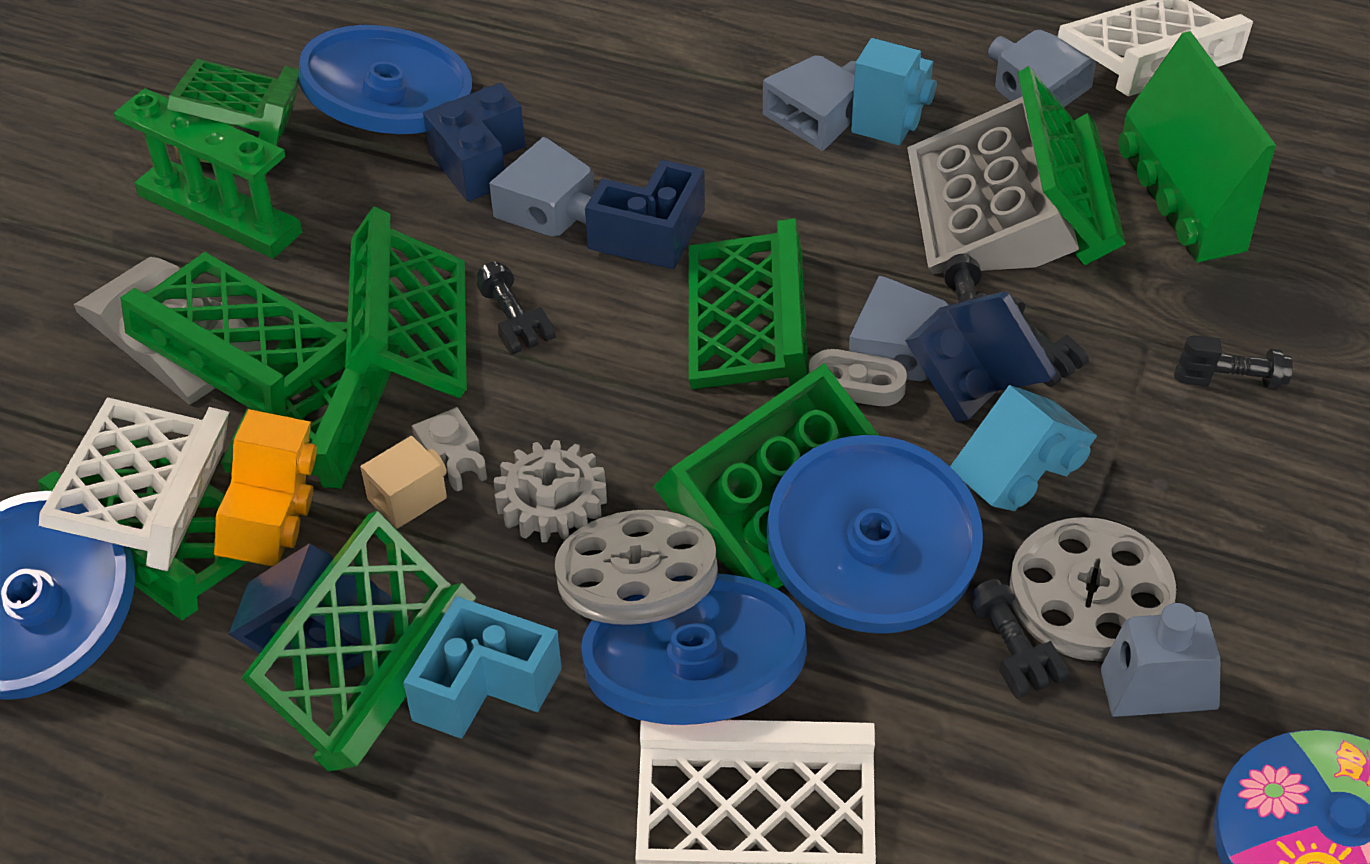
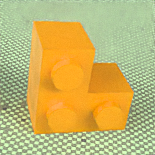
[214,409,317,567]

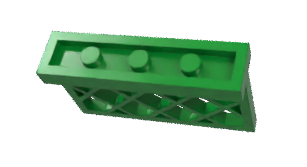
[167,59,299,146]
[1018,66,1126,265]
[345,206,467,399]
[689,218,809,390]
[120,252,347,415]
[221,321,401,489]
[38,438,248,621]
[241,511,476,772]

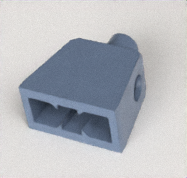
[988,30,1096,108]
[763,56,856,151]
[489,137,594,237]
[849,276,948,382]
[1100,603,1221,717]

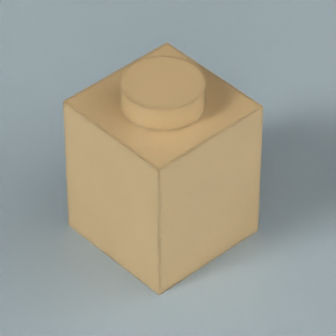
[360,435,447,529]

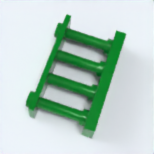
[113,88,302,259]

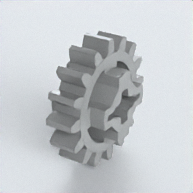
[494,440,607,542]

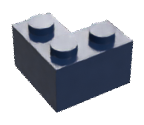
[423,83,526,202]
[585,159,705,269]
[228,543,392,671]

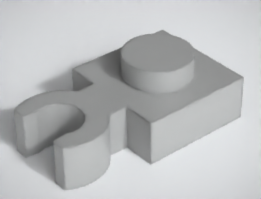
[412,407,487,491]

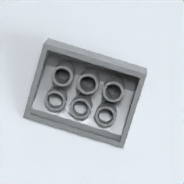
[907,96,1079,274]

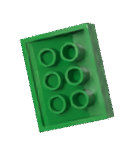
[1118,31,1276,263]
[653,363,879,589]

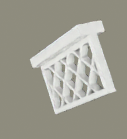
[1058,0,1253,96]
[39,397,229,571]
[636,720,876,864]

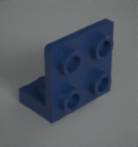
[905,292,1056,422]

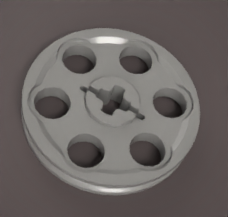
[555,510,718,625]
[1009,517,1176,661]

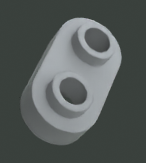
[808,349,907,406]

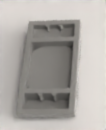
[74,257,261,405]

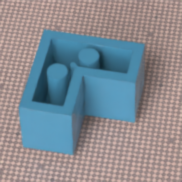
[851,38,937,146]
[950,385,1097,511]
[403,596,562,739]

